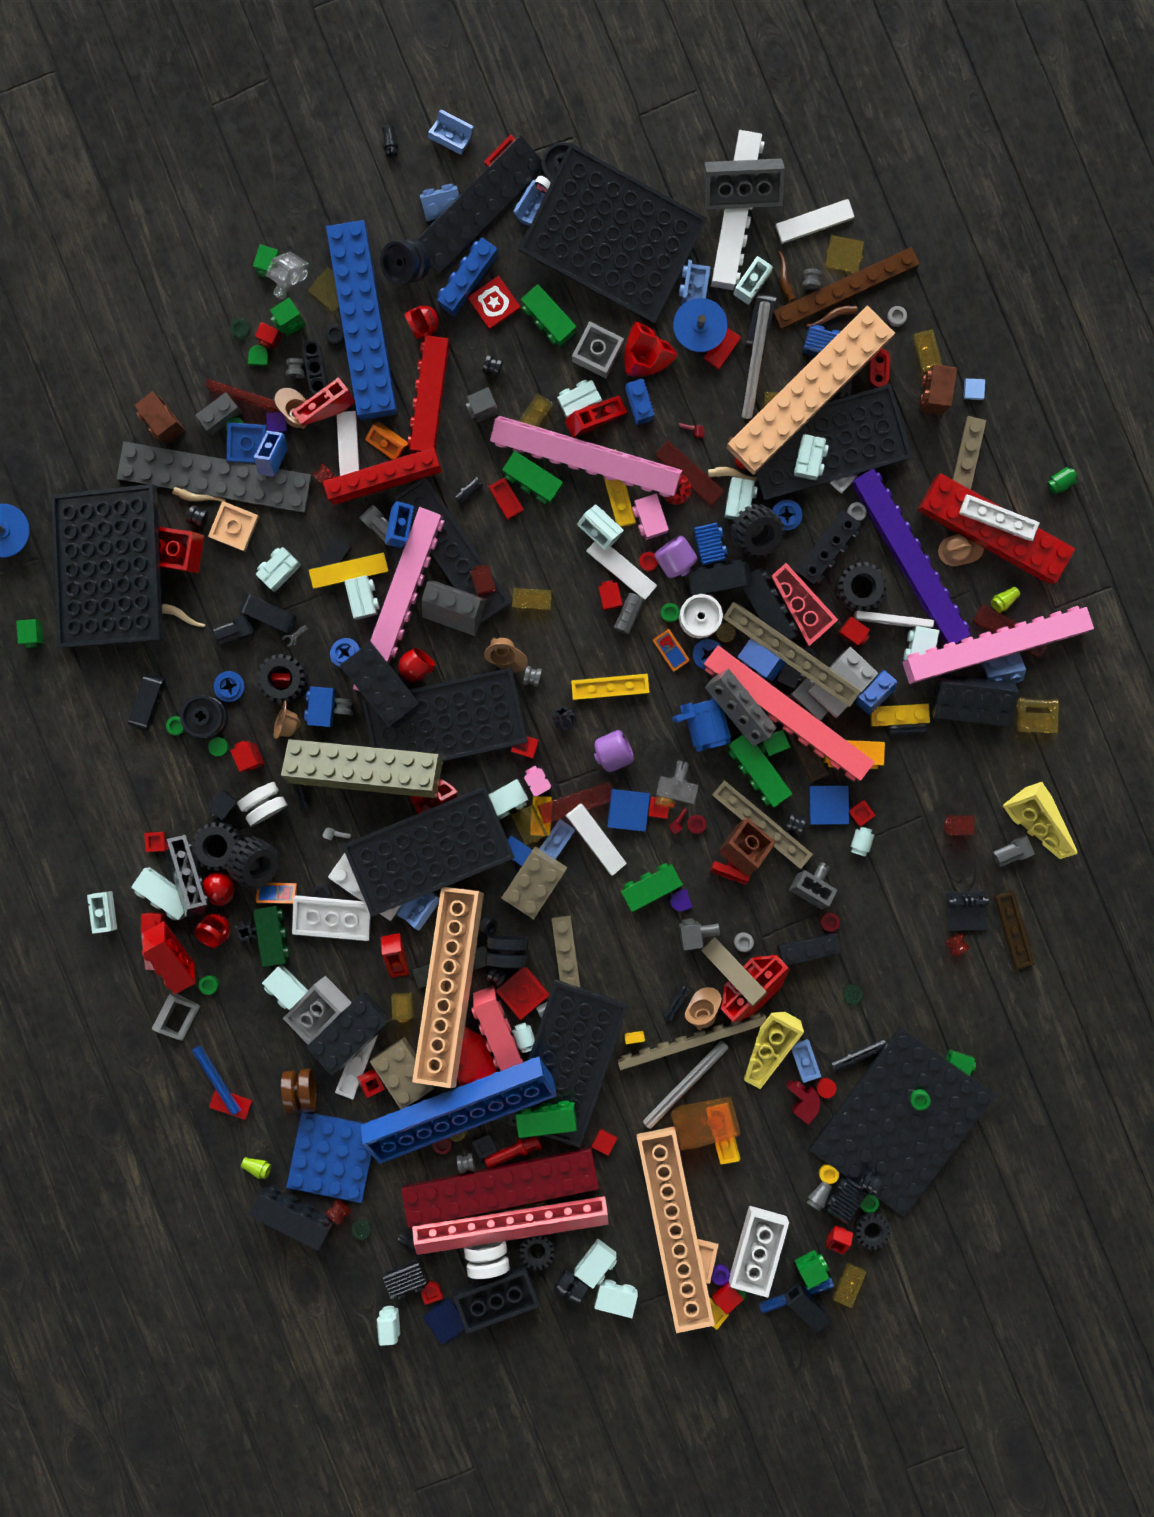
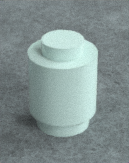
[851,827,874,856]
[512,1023,535,1053]

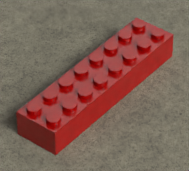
[917,473,1075,585]

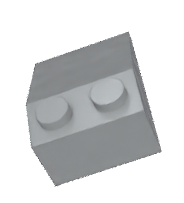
[808,647,878,718]
[283,976,351,1045]

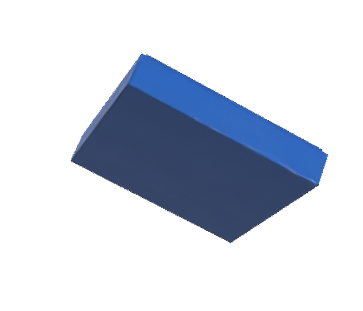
[226,422,267,463]
[809,786,849,825]
[607,789,650,831]

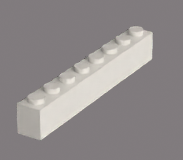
[711,130,764,290]

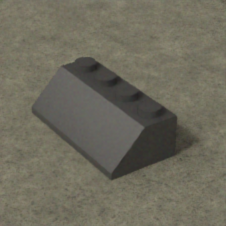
[704,158,785,210]

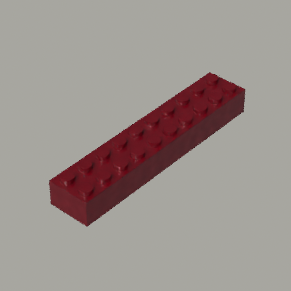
[401,1147,599,1228]

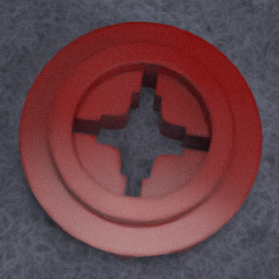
[663,475,691,505]

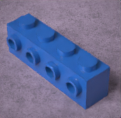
[437,237,499,317]

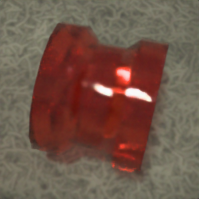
[312,463,336,485]
[945,934,970,957]
[326,1199,351,1224]

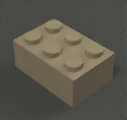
[502,846,567,919]
[370,1037,435,1109]

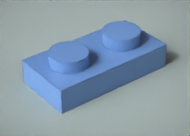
[540,819,576,859]
[791,1039,821,1083]

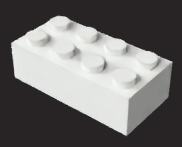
[729,1206,789,1298]

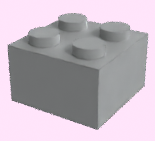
[572,321,624,378]

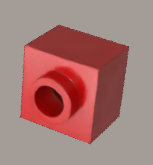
[255,322,282,349]
[357,1069,385,1098]
[826,1226,853,1255]

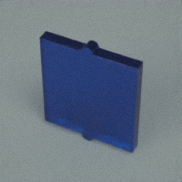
[423,1297,464,1344]

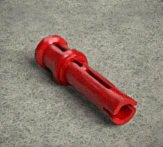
[484,1136,543,1169]

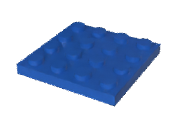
[286,1111,372,1203]

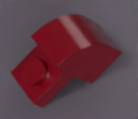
[786,1079,820,1125]

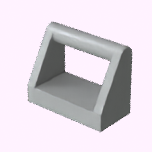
[152,993,200,1041]

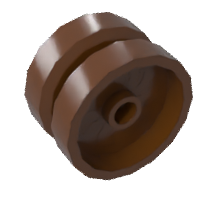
[281,1068,317,1114]

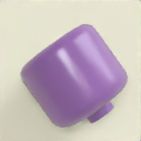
[655,536,697,578]
[594,730,634,772]

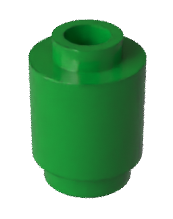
[1047,467,1078,495]

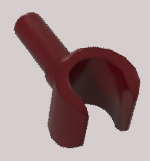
[679,423,705,438]
[669,808,688,834]

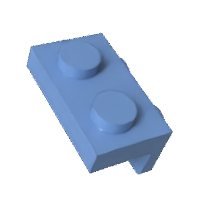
[427,110,474,155]
[513,180,545,226]
[420,184,459,221]
[679,260,711,303]
[981,652,1026,683]
[396,892,440,931]

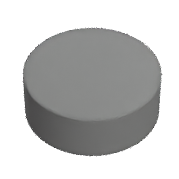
[887,306,907,327]
[847,502,867,522]
[734,932,754,952]

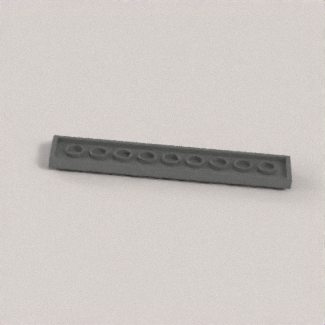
[117,441,312,513]

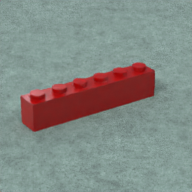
[408,335,450,453]
[323,447,443,505]

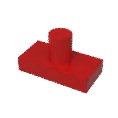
[709,860,751,885]

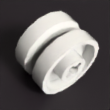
[679,594,723,639]
[237,782,288,827]
[464,1241,510,1279]

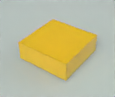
[625,1031,645,1044]

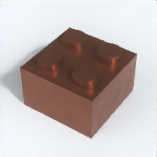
[918,364,957,415]
[134,391,186,444]
[718,817,776,876]

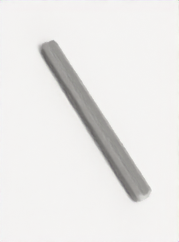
[742,302,770,419]
[643,1041,728,1129]

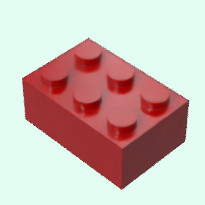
[158,527,204,573]
[142,921,195,994]

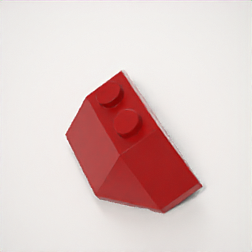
[721,955,790,1023]
[457,1027,498,1086]

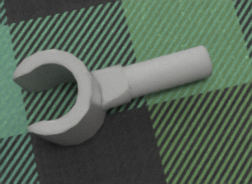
[322,828,351,840]

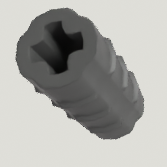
[614,593,645,635]

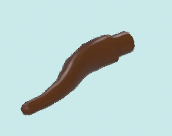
[778,251,796,302]
[806,305,857,328]

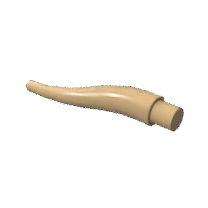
[708,467,757,481]
[172,487,226,502]
[162,604,205,627]

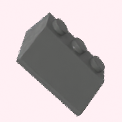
[422,581,487,636]

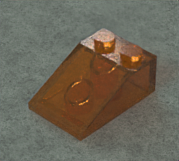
[671,1096,741,1150]

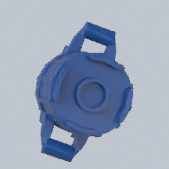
[672,698,732,752]

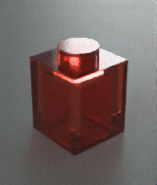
[470,564,496,596]
[944,815,974,835]

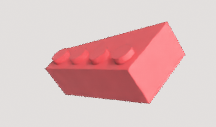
[771,563,838,646]
[471,985,523,1071]

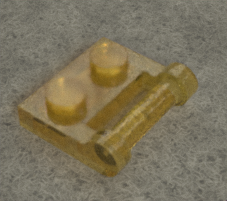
[1017,697,1059,733]

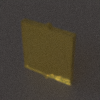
[825,235,864,273]
[308,267,339,313]
[512,805,548,845]

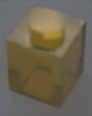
[391,993,414,1022]

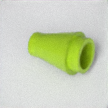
[991,587,1020,613]
[241,1157,271,1180]

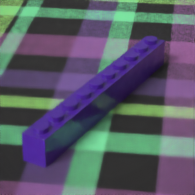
[850,468,971,645]

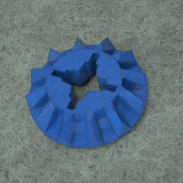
[772,500,802,531]
[330,638,360,667]
[693,639,722,669]
[214,671,245,702]

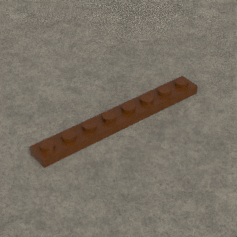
[773,247,920,330]

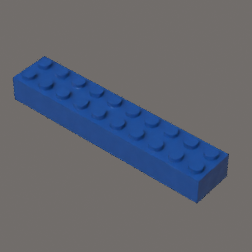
[326,220,398,421]
[361,1057,557,1164]

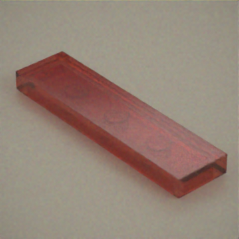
[205,379,281,412]
[655,440,724,506]
[972,604,1048,658]
[537,782,612,824]

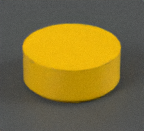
[819,1164,839,1185]

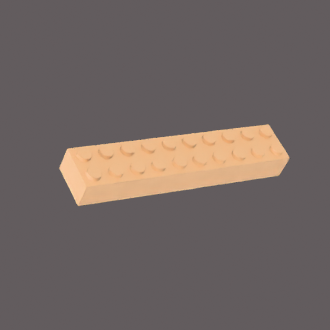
[727,305,895,475]
[412,887,484,1088]
[637,1127,715,1333]

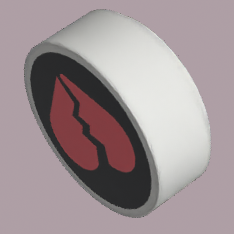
[534,176,551,195]

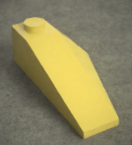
[1003,782,1078,859]
[744,1012,804,1089]

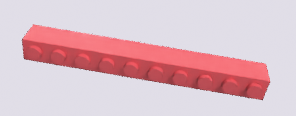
[703,646,874,781]
[413,1196,609,1255]

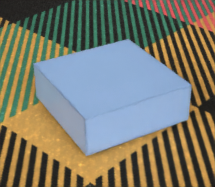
[964,378,985,400]

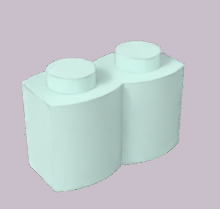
[377,1306,400,1346]

